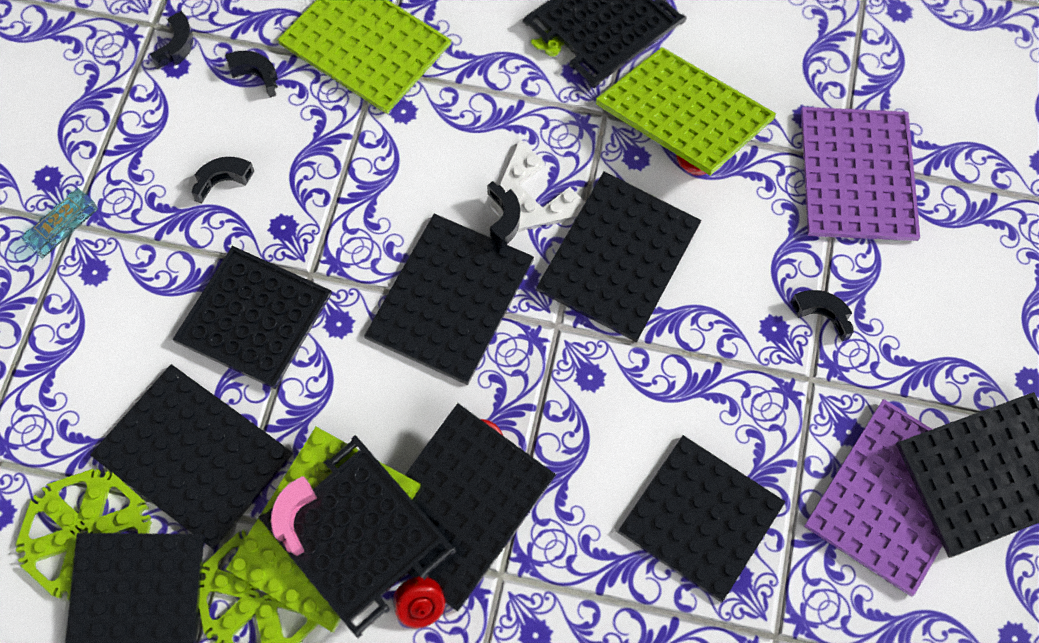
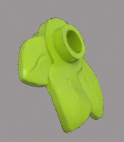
[531,30,564,56]

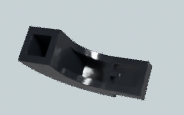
[149,10,194,69]
[225,50,278,98]
[191,157,255,204]
[487,181,520,248]
[791,290,854,342]

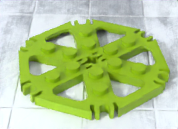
[15,469,152,601]
[199,529,319,643]

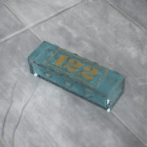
[21,188,98,259]

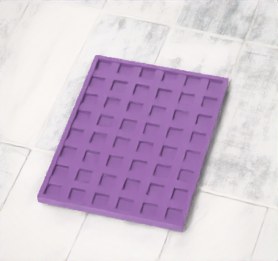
[801,107,920,241]
[804,399,943,597]

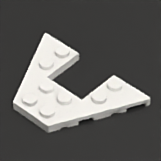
[491,140,585,232]

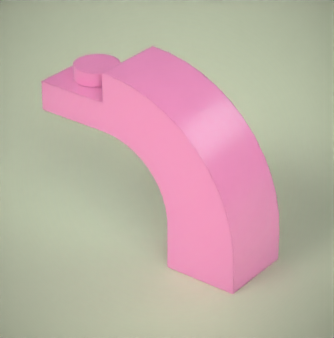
[271,476,317,556]

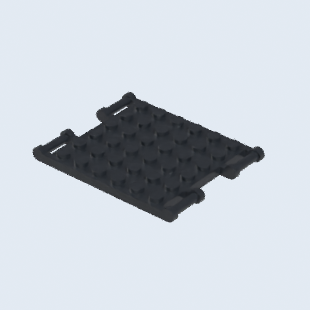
[522,0,687,88]
[258,435,457,639]

